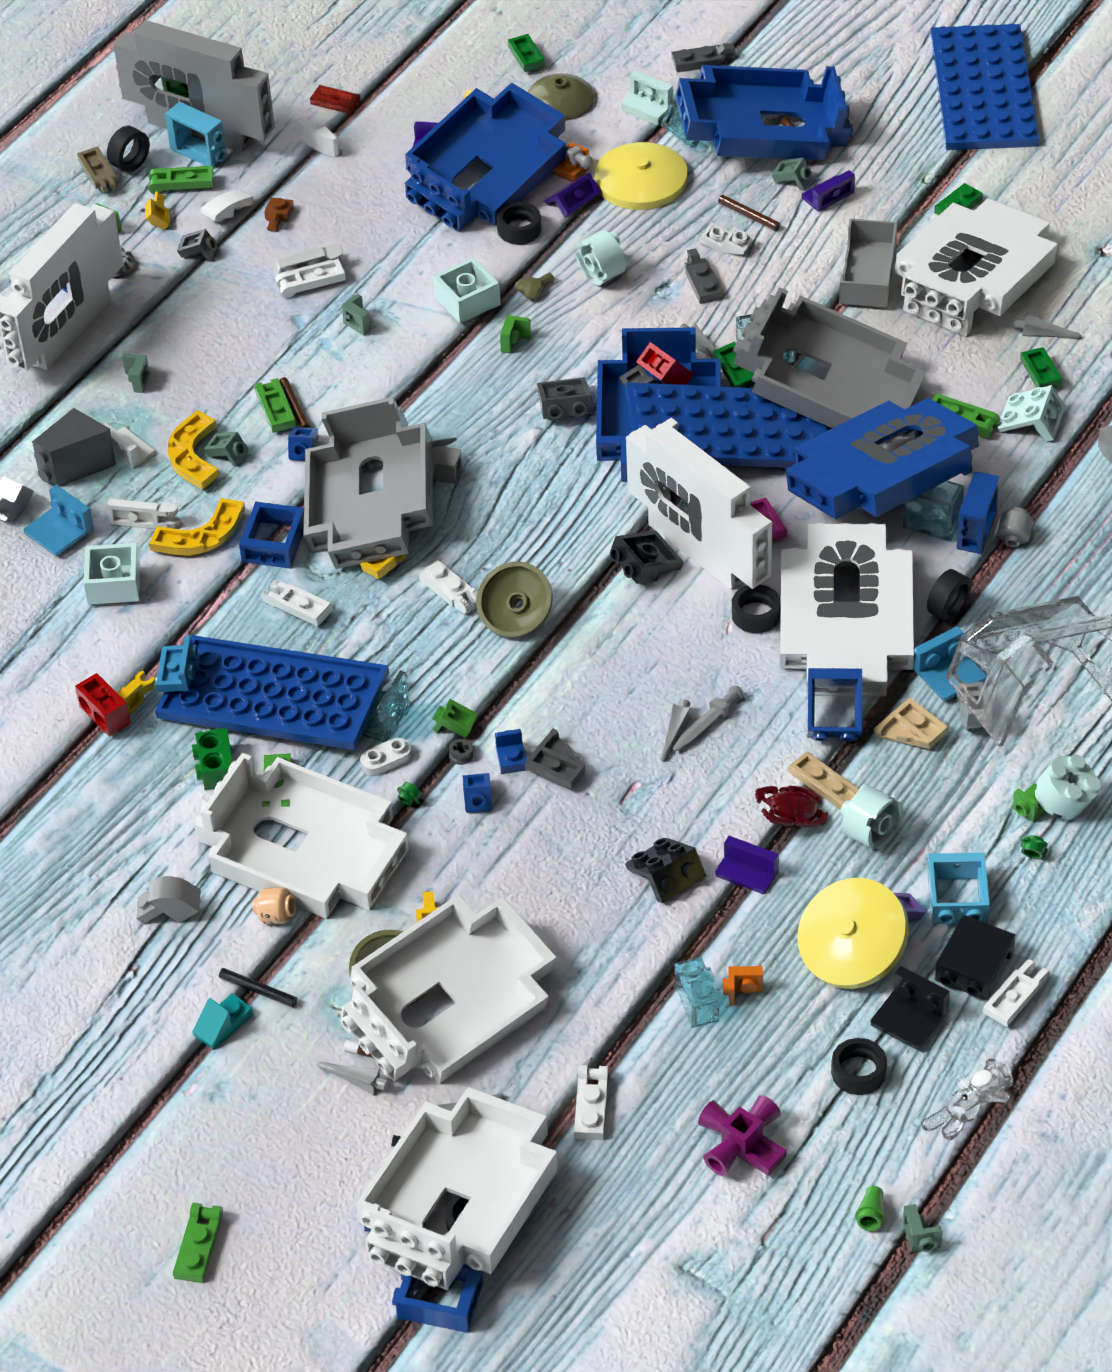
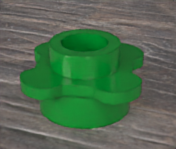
[1020,835,1048,859]

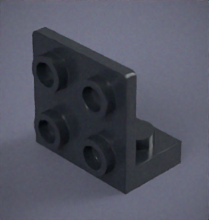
[870,966,950,1050]

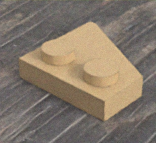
[873,697,949,749]

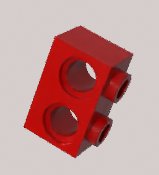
[636,342,694,385]
[75,673,131,737]

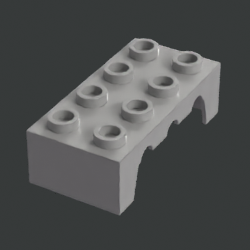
[839,219,897,307]

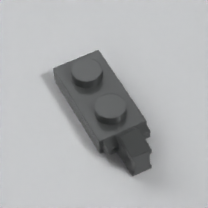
[671,43,735,73]
[685,248,723,303]

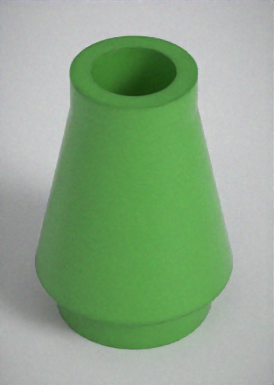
[855,1186,885,1231]

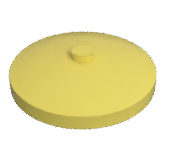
[595,142,688,210]
[798,878,909,989]

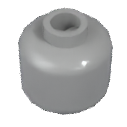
[998,507,1034,547]

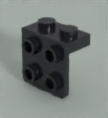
[625,838,706,903]

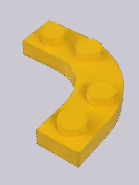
[168,410,219,490]
[149,498,245,557]

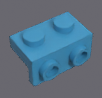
[156,635,198,692]

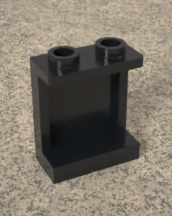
[935,915,1016,1000]

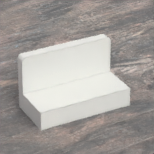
[103,422,155,469]

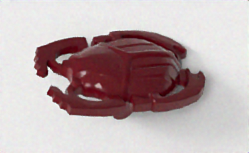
[755,786,829,828]

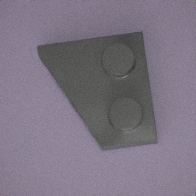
[525,728,585,790]

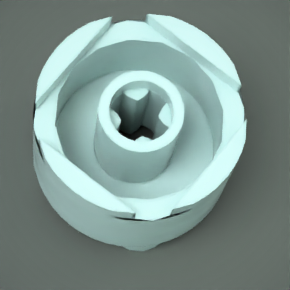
[575,230,630,285]
[1035,754,1101,820]
[840,784,902,849]

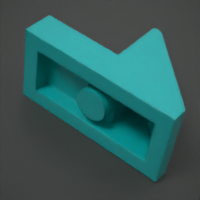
[192,993,253,1050]

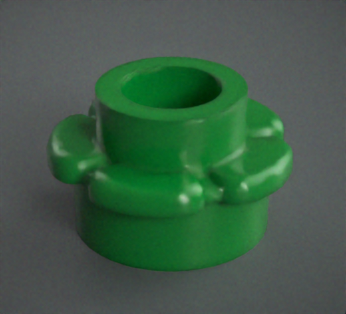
[397,782,422,806]

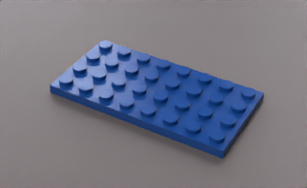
[930,23,1039,150]
[624,382,827,468]
[155,635,389,750]

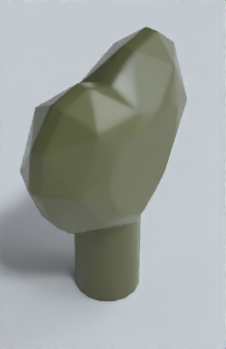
[515,272,554,300]

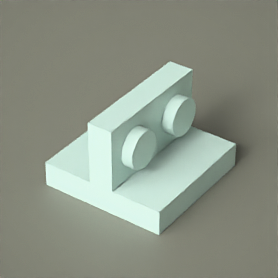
[620,70,678,125]

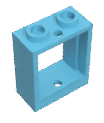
[165,101,227,168]
[928,852,990,925]

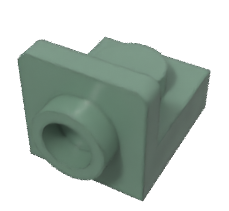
[772,158,812,190]
[342,294,370,336]
[122,354,150,393]
[204,432,249,466]
[902,1204,943,1252]

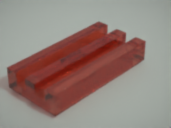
[310,85,361,114]

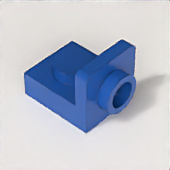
[288,427,318,461]
[495,729,526,774]
[462,773,493,813]

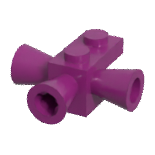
[698,1095,787,1176]

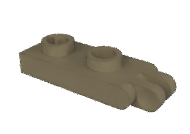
[77,146,117,193]

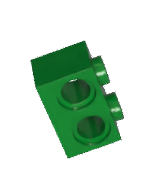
[192,728,233,790]

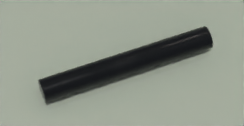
[219,968,297,1008]

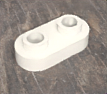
[360,738,412,776]

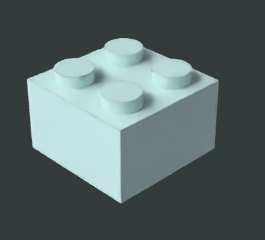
[433,257,501,323]
[84,543,140,605]

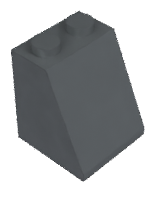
[32,408,116,487]

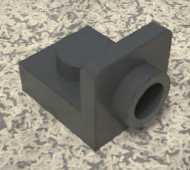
[177,229,218,261]

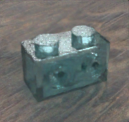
[674,957,723,1028]

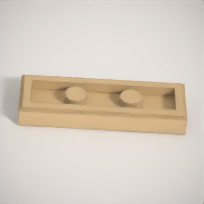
[788,752,859,810]

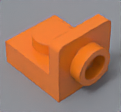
[555,142,589,181]
[723,966,763,1005]

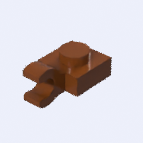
[264,197,294,231]

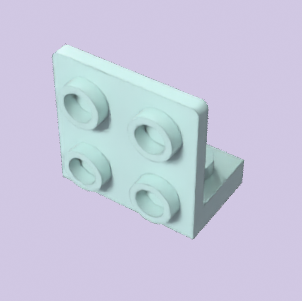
[998,385,1066,442]

